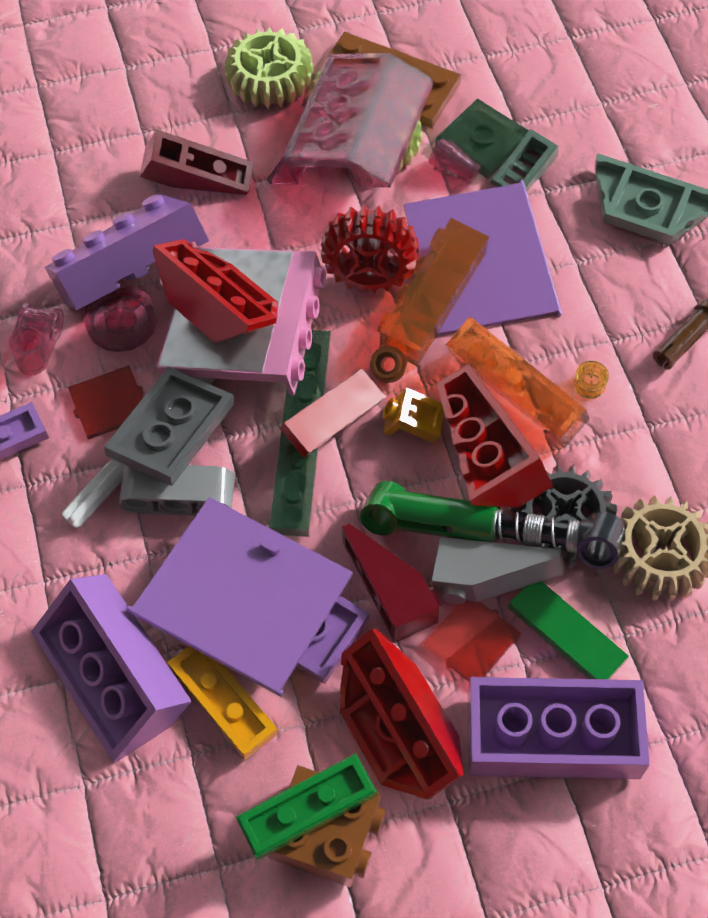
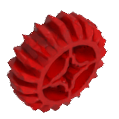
[321,204,419,294]

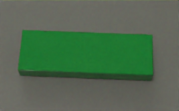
[508,581,629,680]
[236,753,377,861]

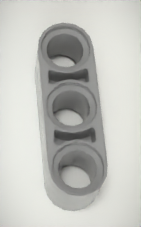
[119,465,235,516]

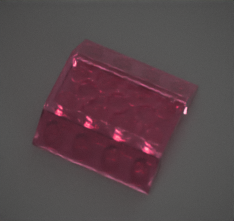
[267,53,433,188]

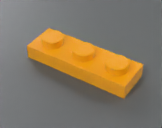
[167,646,279,760]

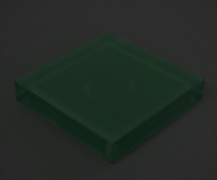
[435,98,529,179]

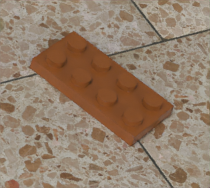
[314,31,461,128]

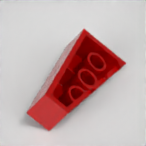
[436,364,553,507]

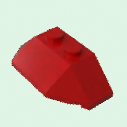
[152,239,278,343]
[340,628,463,800]

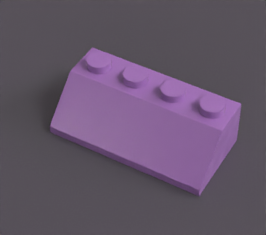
[31,574,192,762]

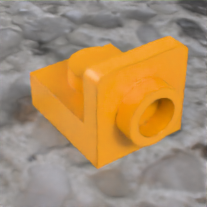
[383,388,444,443]

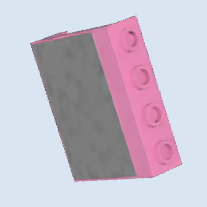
[157,247,326,395]

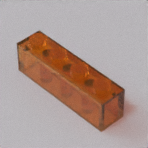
[377,218,489,367]
[445,317,590,447]

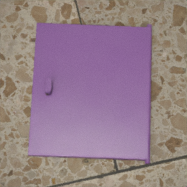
[403,180,562,336]
[126,497,353,697]

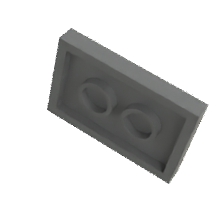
[104,367,234,486]

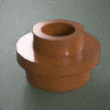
[370,346,407,383]

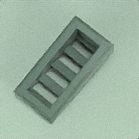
[490,129,558,192]

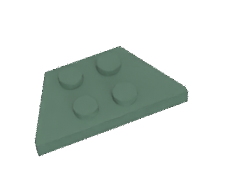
[594,153,708,245]

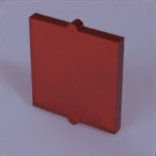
[68,365,144,440]
[423,600,521,682]

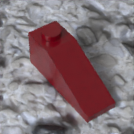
[139,129,254,195]
[342,523,442,642]

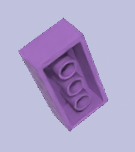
[467,677,650,779]

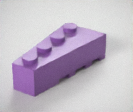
[44,194,209,310]

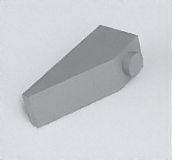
[432,537,564,604]

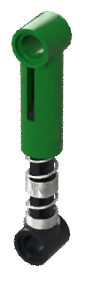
[360,481,625,569]

